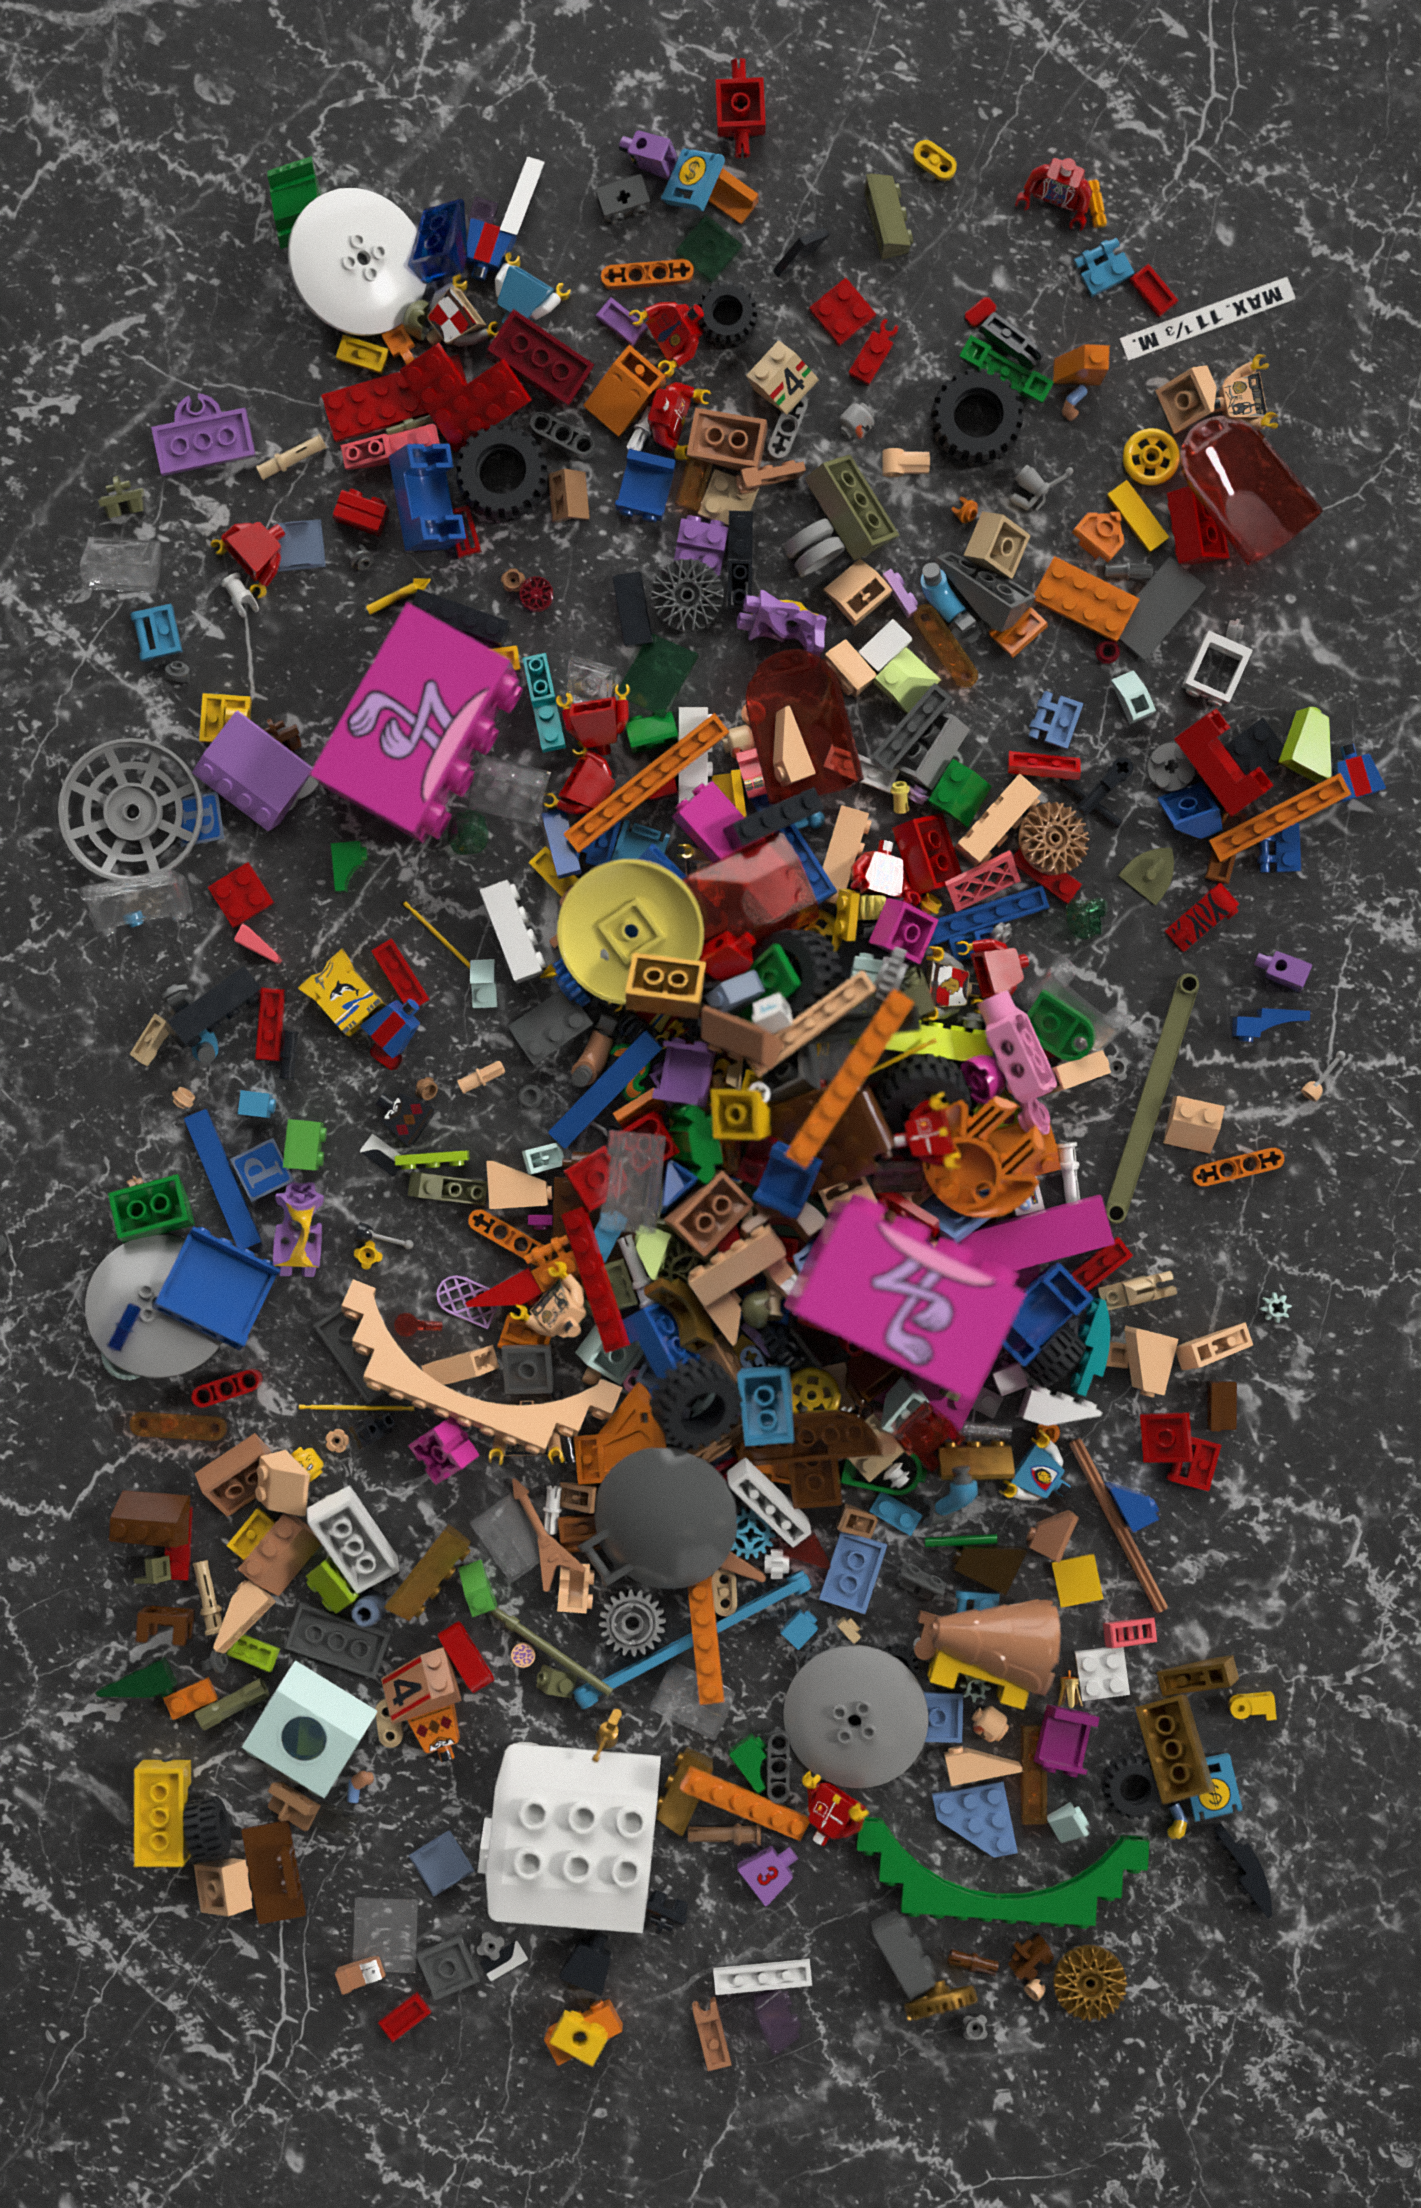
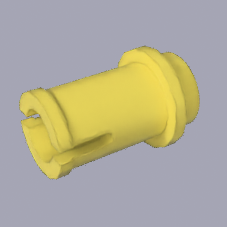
[890,781,910,814]

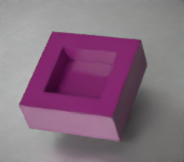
[528,1215,553,1230]

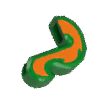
[609,1044,651,1102]

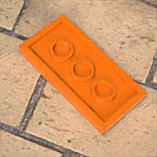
[1034,556,1140,643]

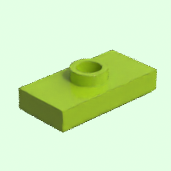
[226,1634,280,1672]

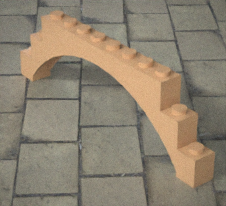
[342,1279,623,1454]

